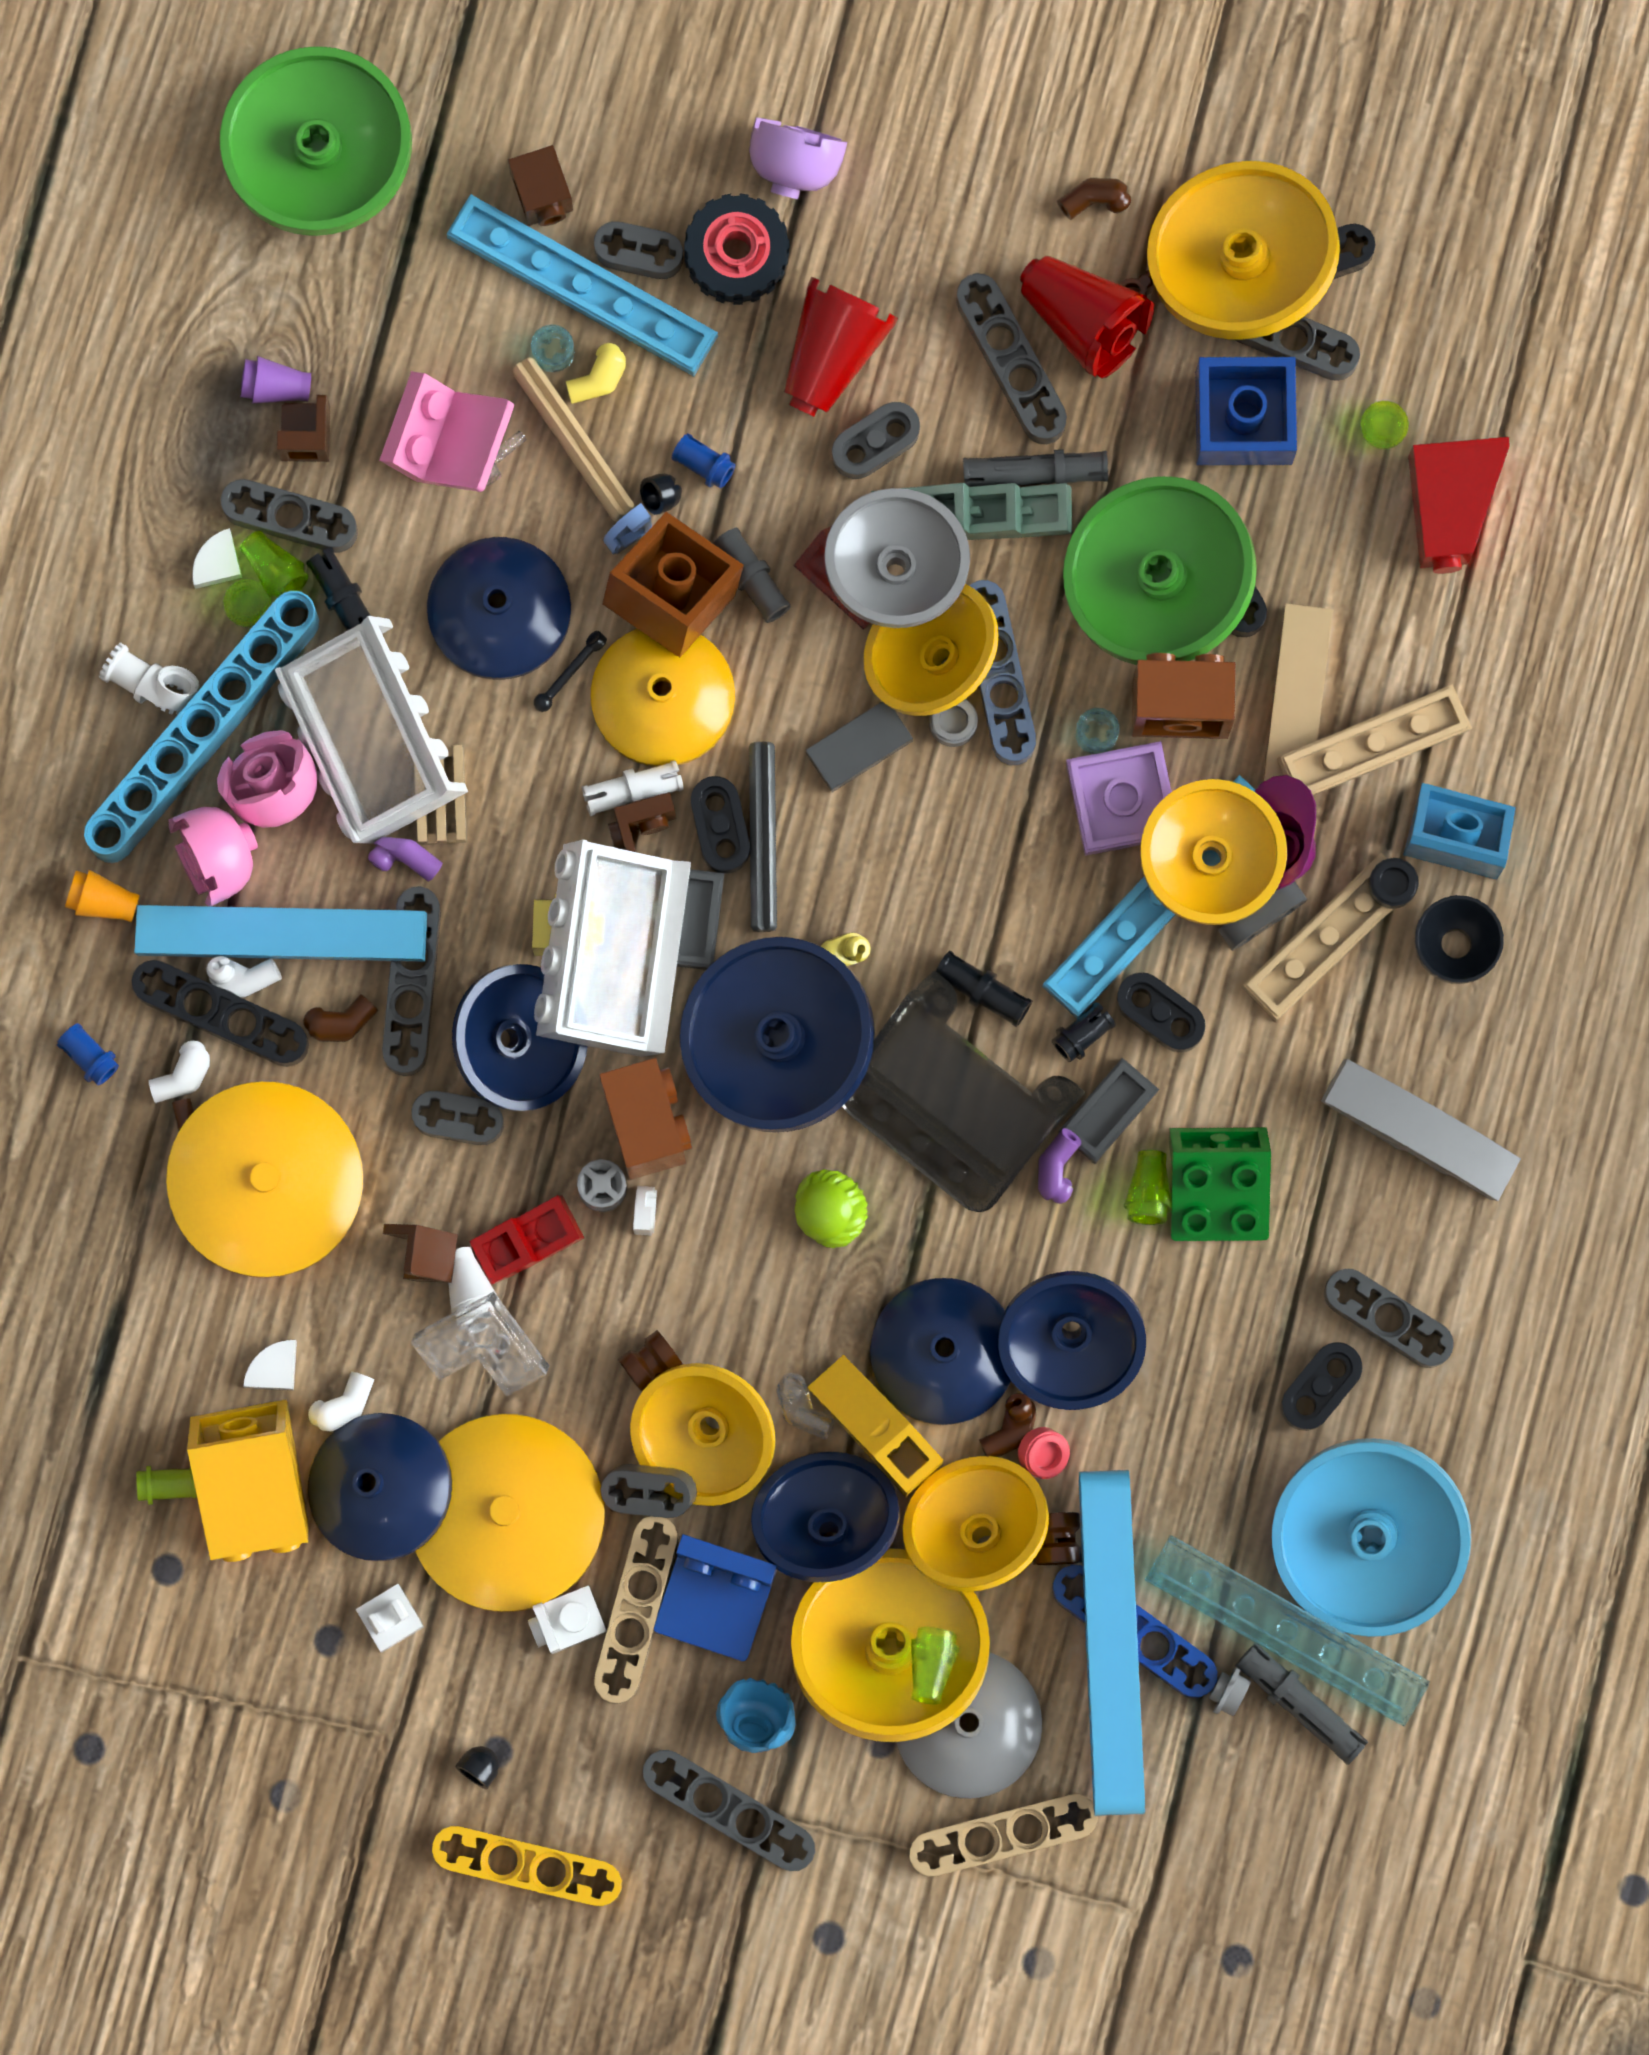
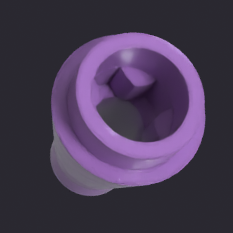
[240,356,311,404]

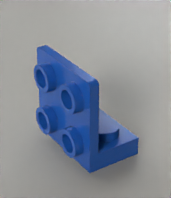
[654,1534,777,1661]

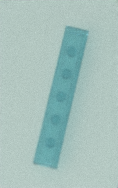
[1145,1535,1430,1727]

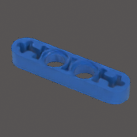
[1052,1565,1218,1698]

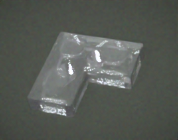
[411,1292,549,1396]

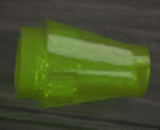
[240,531,308,598]
[1124,1150,1172,1225]
[911,1627,960,1705]

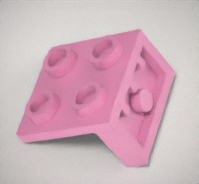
[379,371,514,492]

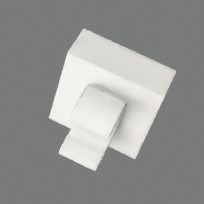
[356,1584,424,1652]

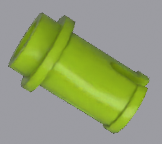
[136,1466,197,1505]

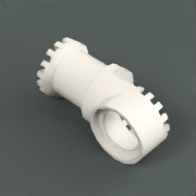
[99,643,199,715]

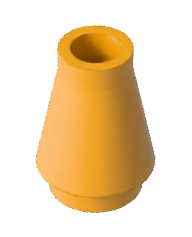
[65,869,140,922]

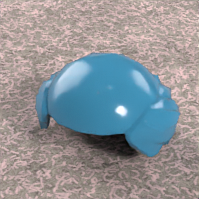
[716,1678,796,1753]

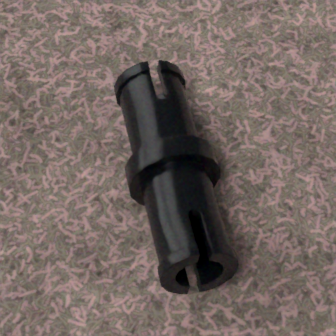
[306,547,371,631]
[934,951,1033,1027]

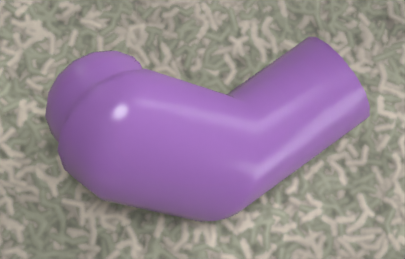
[368,837,443,882]

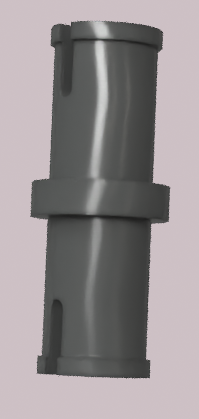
[713,527,791,623]

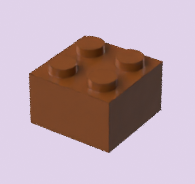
[602,512,744,658]
[1132,653,1236,739]
[599,1058,692,1180]

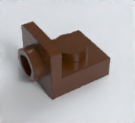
[608,792,676,853]

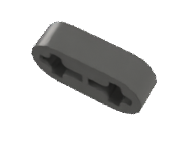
[594,221,683,279]
[1218,881,1308,951]
[411,1091,504,1145]
[600,1464,697,1518]

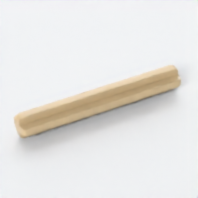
[513,357,634,522]

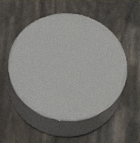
[929,699,978,747]

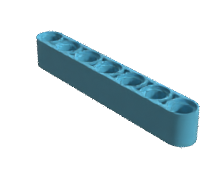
[84,591,319,863]
[1079,1470,1145,1816]

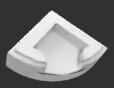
[193,528,242,589]
[633,1186,657,1236]
[243,1340,297,1390]

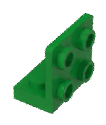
[1169,1127,1271,1241]

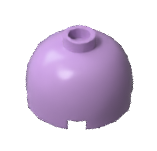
[749,117,847,199]

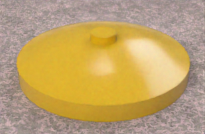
[1147,161,1340,340]
[166,1081,363,1278]
[415,1414,605,1612]
[791,1548,990,1742]

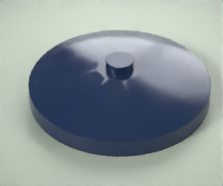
[680,937,875,1133]

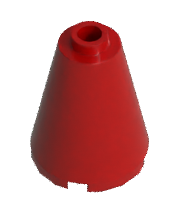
[1020,256,1154,379]
[784,277,898,417]

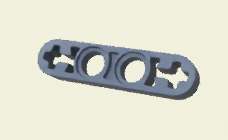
[970,580,1036,765]

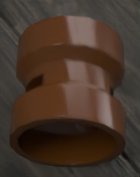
[618,1330,683,1392]
[1033,1512,1082,1565]

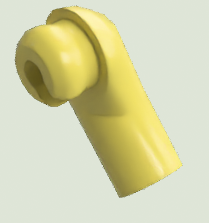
[565,343,626,404]
[820,933,871,966]

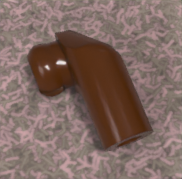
[1057,178,1131,220]
[303,994,378,1042]
[979,1393,1037,1457]

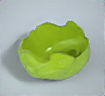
[795,1169,868,1248]

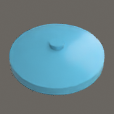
[1272,1438,1471,1637]

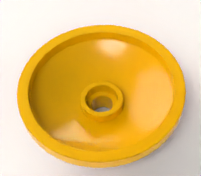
[863,584,998,716]
[590,629,735,767]
[1140,779,1287,925]
[630,1363,775,1506]
[903,1456,1049,1592]

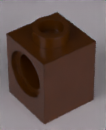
[508,145,573,226]

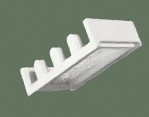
[274,616,468,844]
[534,840,691,1057]

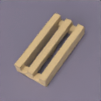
[415,745,467,845]

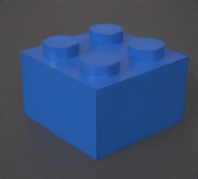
[1195,357,1297,465]

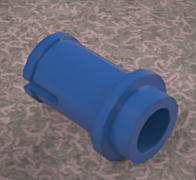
[671,433,736,489]
[57,1023,119,1086]

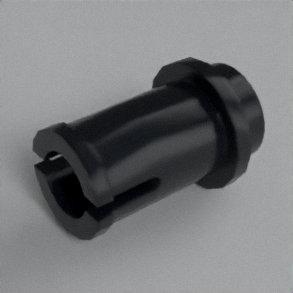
[1052,1002,1116,1062]

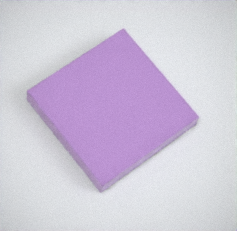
[1066,741,1172,856]

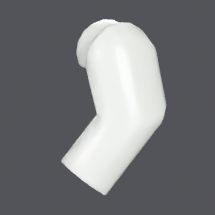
[206,956,282,998]
[148,1040,210,1103]

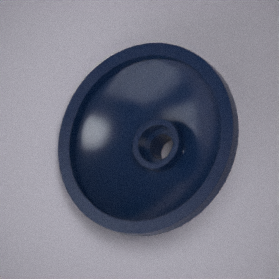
[427,537,571,680]
[452,964,588,1111]
[998,1271,1146,1410]
[870,1278,1011,1425]
[308,1413,452,1561]
[751,1452,900,1582]

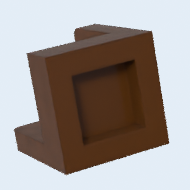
[277,395,330,462]
[383,1224,458,1283]

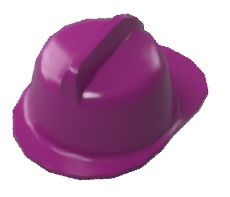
[1254,775,1316,890]

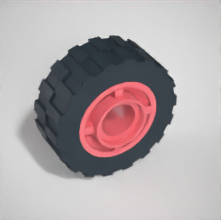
[684,193,789,305]

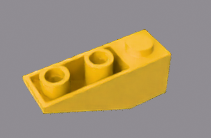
[807,1355,943,1497]

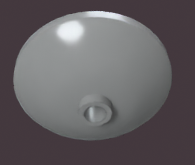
[824,488,970,628]
[896,1652,1042,1799]

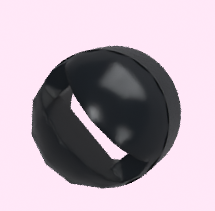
[640,473,682,515]
[455,1746,499,1789]

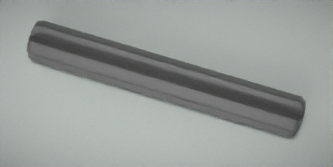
[749,741,777,932]

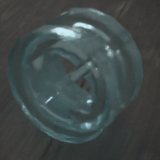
[531,324,575,372]
[1076,708,1120,754]

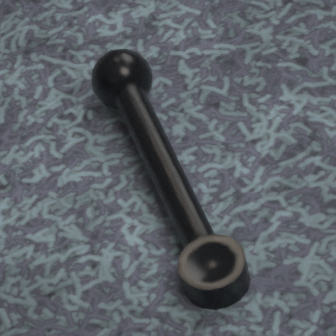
[534,631,607,712]

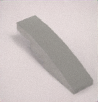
[1321,1059,1521,1201]

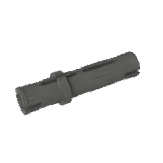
[963,449,1108,487]
[1235,1642,1368,1765]

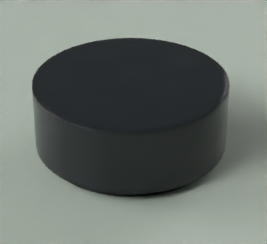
[1368,858,1419,909]

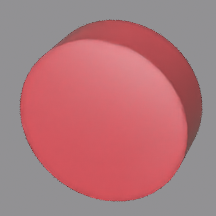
[1018,1427,1070,1479]

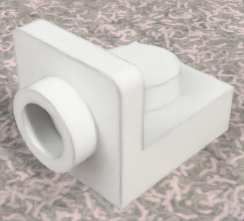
[528,1585,607,1654]

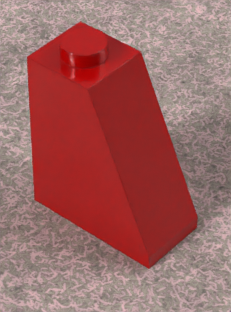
[1408,437,1510,574]

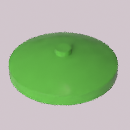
[220,47,412,236]
[1063,476,1257,665]

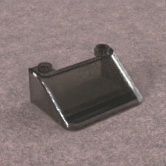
[843,971,1086,1212]

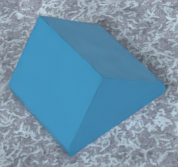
[1403,783,1516,880]

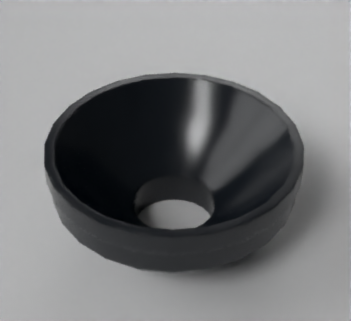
[1415,895,1504,984]

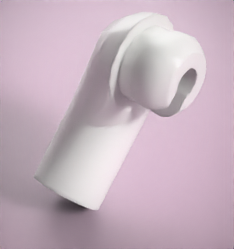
[308,1371,374,1432]

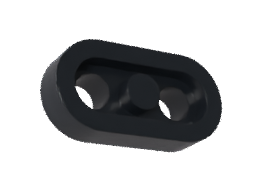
[691,776,750,874]
[1117,973,1205,1052]
[1281,1342,1362,1431]

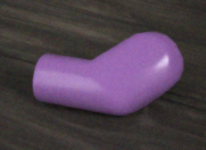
[1038,1128,1081,1204]

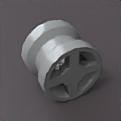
[577,1159,627,1212]

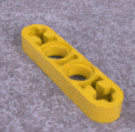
[432,1826,622,1906]

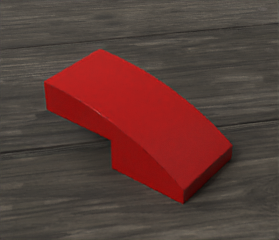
[469,1195,584,1285]

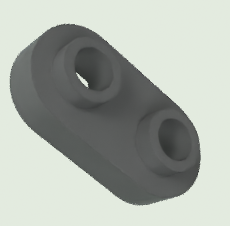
[832,402,920,479]

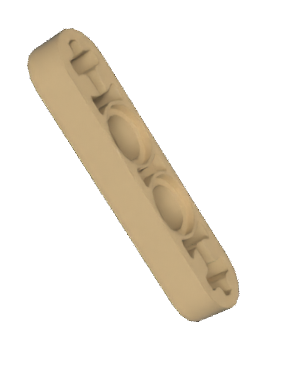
[594,1516,678,1704]
[909,1794,1098,1877]

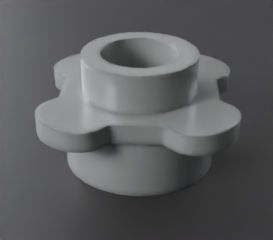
[1209,1668,1251,1716]

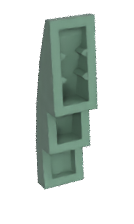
[871,483,1073,540]

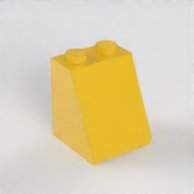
[187,1399,309,1562]

